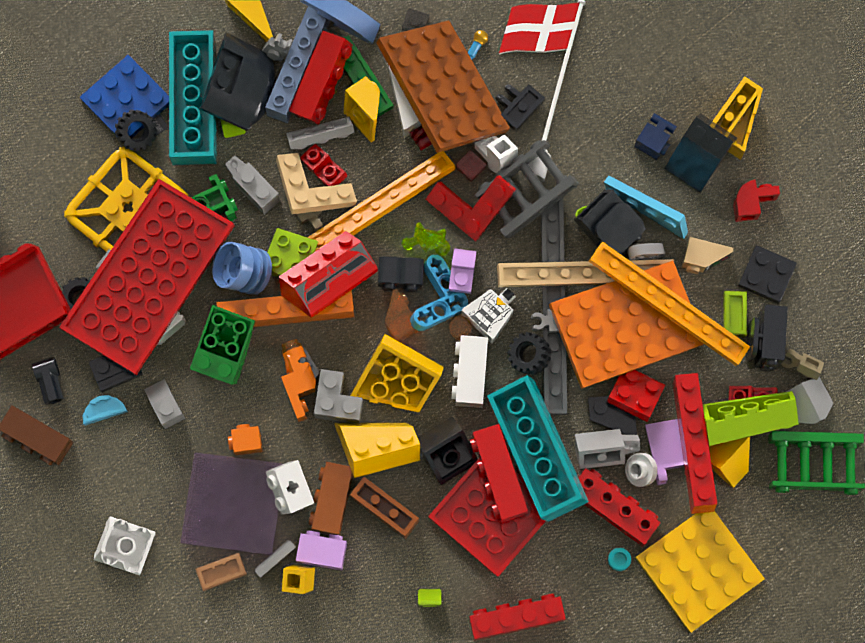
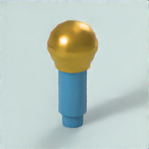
[468,30,488,60]

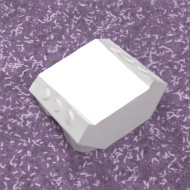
[94,517,155,575]

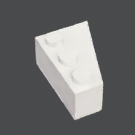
[389,67,422,138]

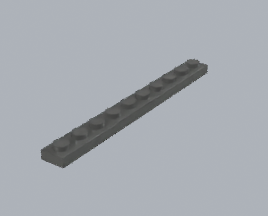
[541,198,567,415]

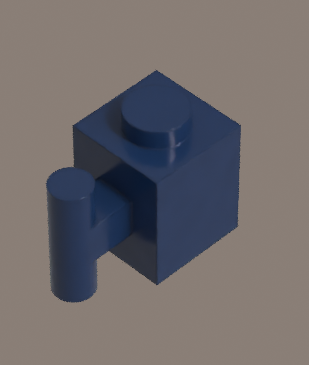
[634,113,677,160]

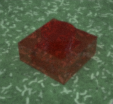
[455,150,487,182]

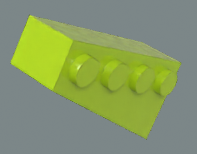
[702,391,799,446]

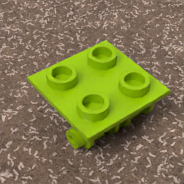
[267,228,318,277]

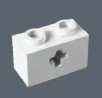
[266,460,314,514]

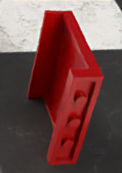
[0,243,71,360]

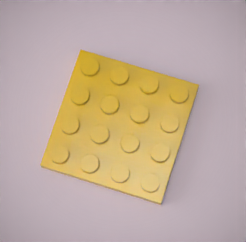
[635,511,765,633]

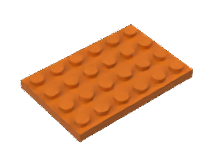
[549,260,705,389]

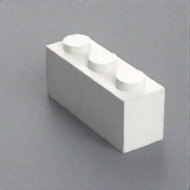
[451,335,488,408]

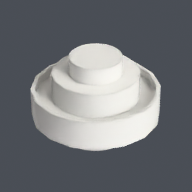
[625,453,657,487]

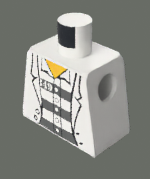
[461,288,516,344]

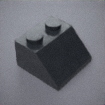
[418,417,478,485]

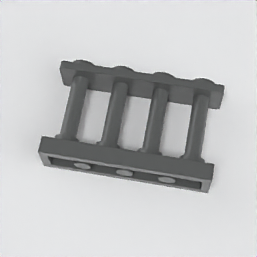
[475,140,579,238]

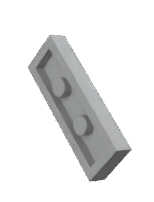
[286,116,355,150]

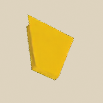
[709,436,750,488]

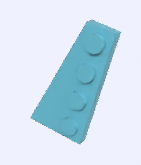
[604,175,688,239]

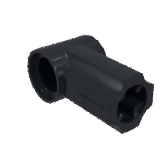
[32,357,64,405]

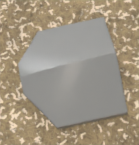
[786,377,833,424]

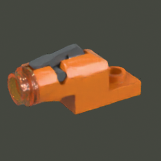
[281,339,319,422]

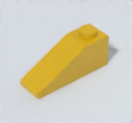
[225,0,273,42]

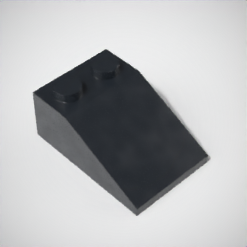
[664,113,737,193]

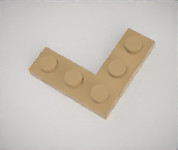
[276,153,357,215]

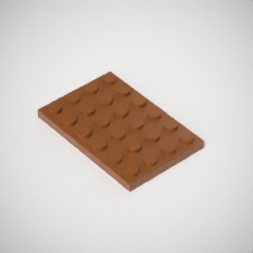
[376,20,510,153]

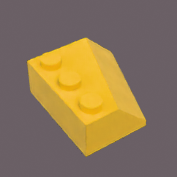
[350,334,444,412]
[334,423,420,478]

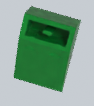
[190,305,255,385]

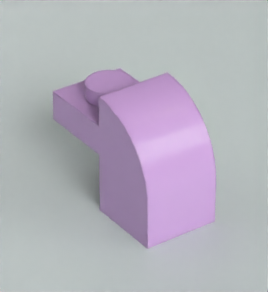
[449,248,476,294]

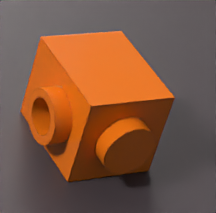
[228,424,263,456]

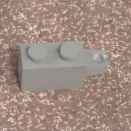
[225,156,280,215]
[575,429,640,469]

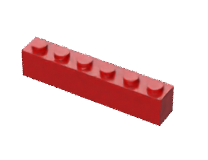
[672,373,717,514]

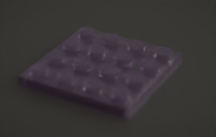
[180,452,283,555]

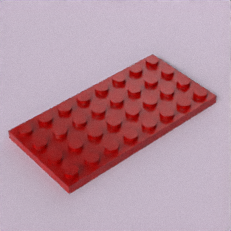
[59,179,235,375]

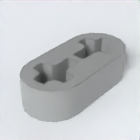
[627,243,665,260]

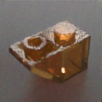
[385,289,421,342]

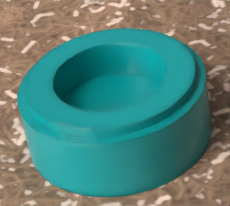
[608,548,631,572]

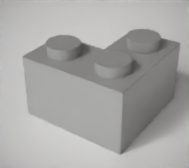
[314,369,363,423]

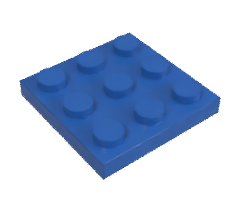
[80,55,169,139]

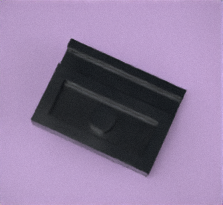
[89,356,143,393]

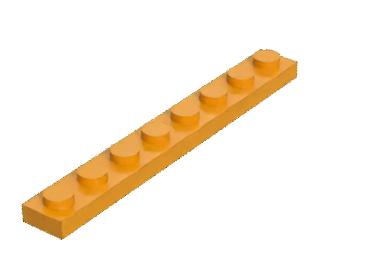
[307,151,456,251]
[588,242,750,366]

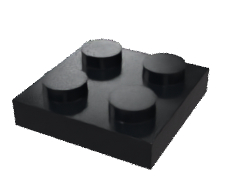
[738,245,797,304]

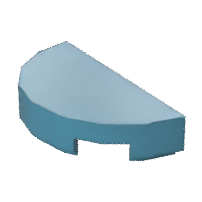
[83,395,128,425]

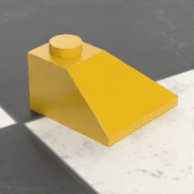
[343,76,380,143]

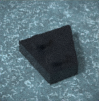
[587,396,637,435]

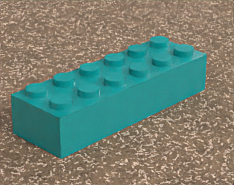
[169,30,217,165]
[487,375,589,522]

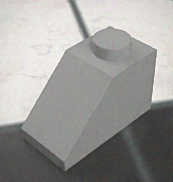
[144,379,185,429]

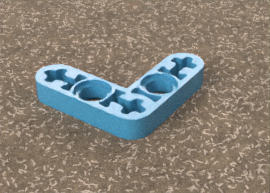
[410,254,468,331]

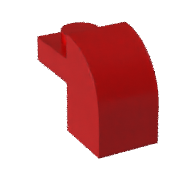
[733,180,780,222]

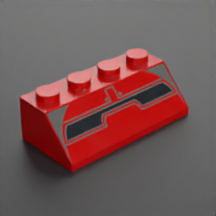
[279,231,378,318]

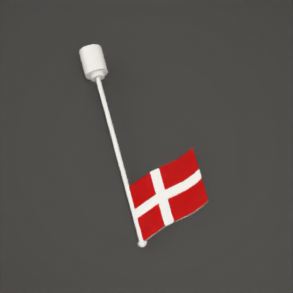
[499,0,586,182]

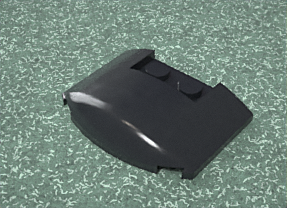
[200,32,275,131]

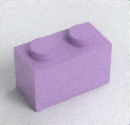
[296,531,347,571]

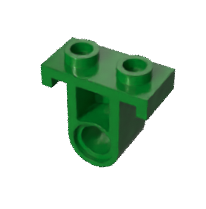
[192,174,238,221]

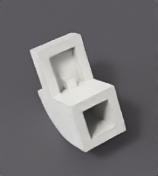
[475,135,518,173]

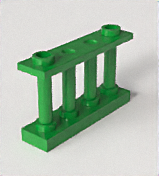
[768,431,865,495]

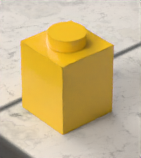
[282,564,315,594]

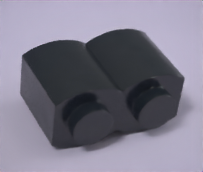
[378,256,424,292]

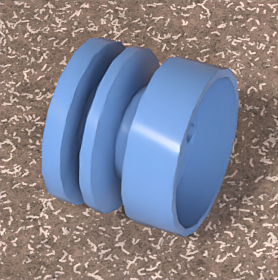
[212,242,272,295]

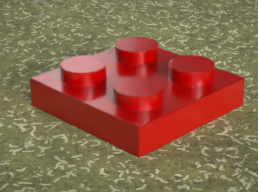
[606,370,665,422]

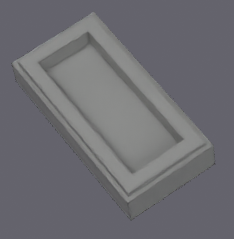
[254,540,296,578]

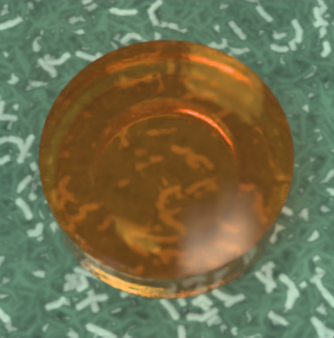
[449,316,472,340]

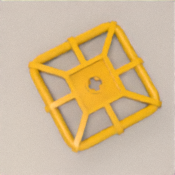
[64,146,189,252]

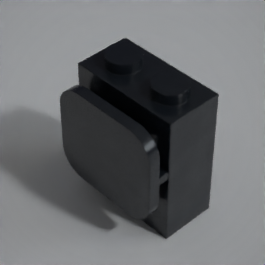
[574,189,646,256]
[746,304,788,372]

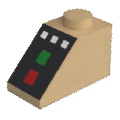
[681,237,733,274]

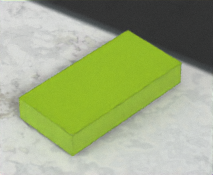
[723,291,747,337]

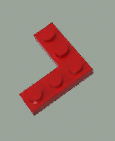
[425,175,516,241]

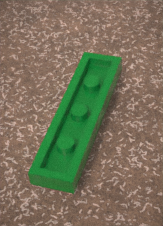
[343,35,394,117]

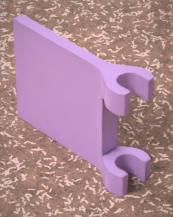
[645,419,684,485]

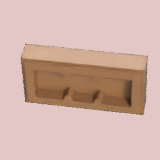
[195,553,247,591]

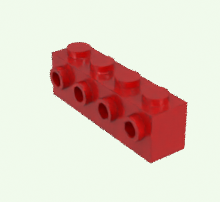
[289,31,353,125]
[470,424,528,522]
[579,468,661,547]
[469,594,566,641]

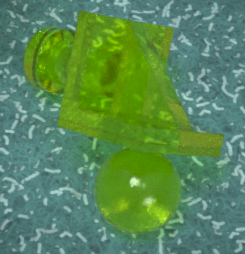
[401,222,451,256]

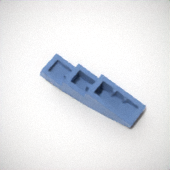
[300,0,381,44]

